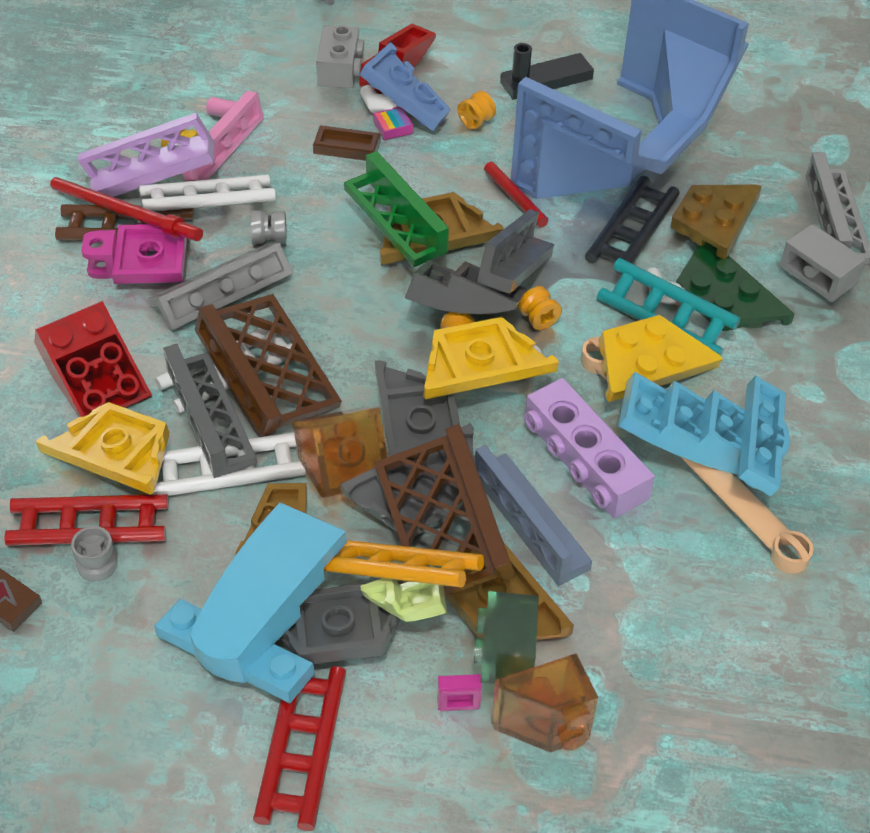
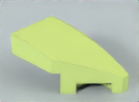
[361,578,447,622]

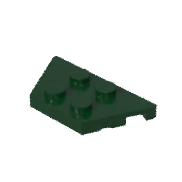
[676,242,795,331]

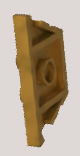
[671,184,762,259]
[380,192,504,265]
[446,538,574,645]

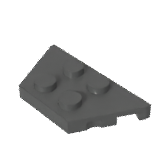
[375,360,460,457]
[340,423,476,536]
[279,580,408,664]

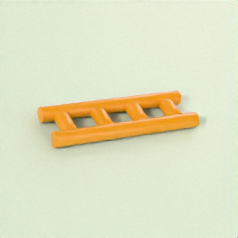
[323,540,484,588]

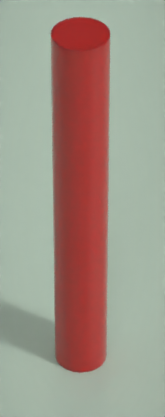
[484,161,549,228]

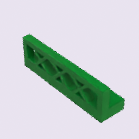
[344,151,449,267]

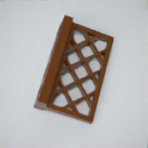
[194,294,342,437]
[374,424,516,597]

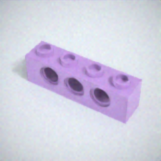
[524,378,655,519]

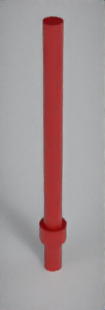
[50,177,203,242]

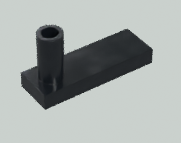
[500,43,594,100]

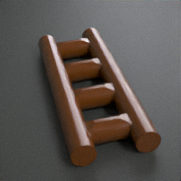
[55,204,194,243]

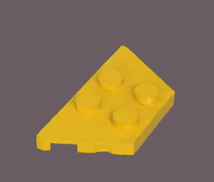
[598,315,723,402]
[423,317,559,399]
[36,402,170,494]

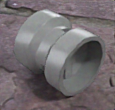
[251,211,286,244]
[71,526,117,582]

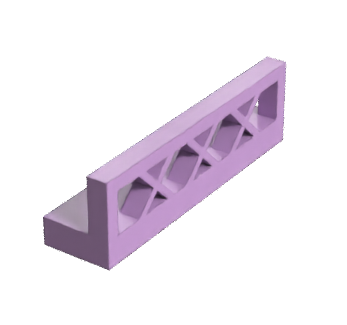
[78,113,214,197]

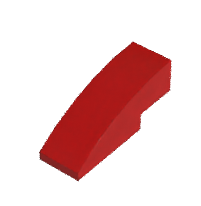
[359,23,436,94]

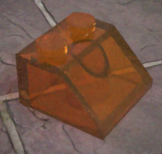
[292,407,388,498]
[491,653,599,753]

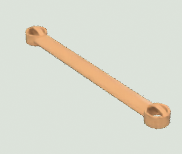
[581,337,814,574]

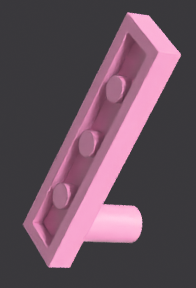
[182,91,264,181]

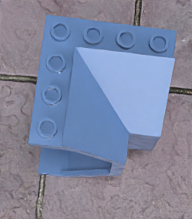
[511,0,749,199]

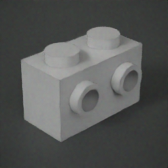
[316,25,364,88]
[780,224,866,302]

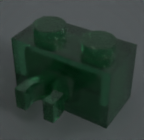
[473,591,539,687]

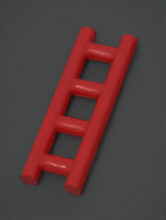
[4,494,169,546]
[253,666,346,831]

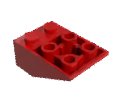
[34,301,152,417]

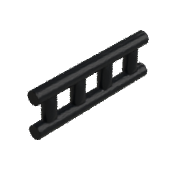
[585,175,680,275]

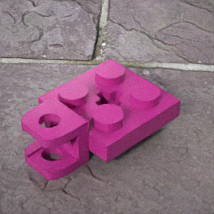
[81,224,187,284]

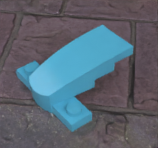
[618,372,790,496]
[154,502,347,703]

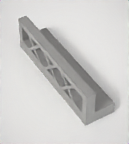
[806,152,870,265]
[147,242,293,330]

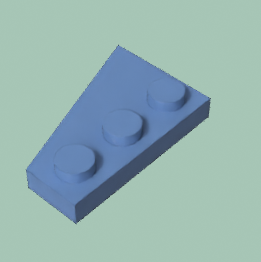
[359,42,451,131]

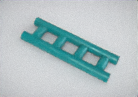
[597,258,741,356]

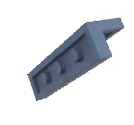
[475,445,592,587]

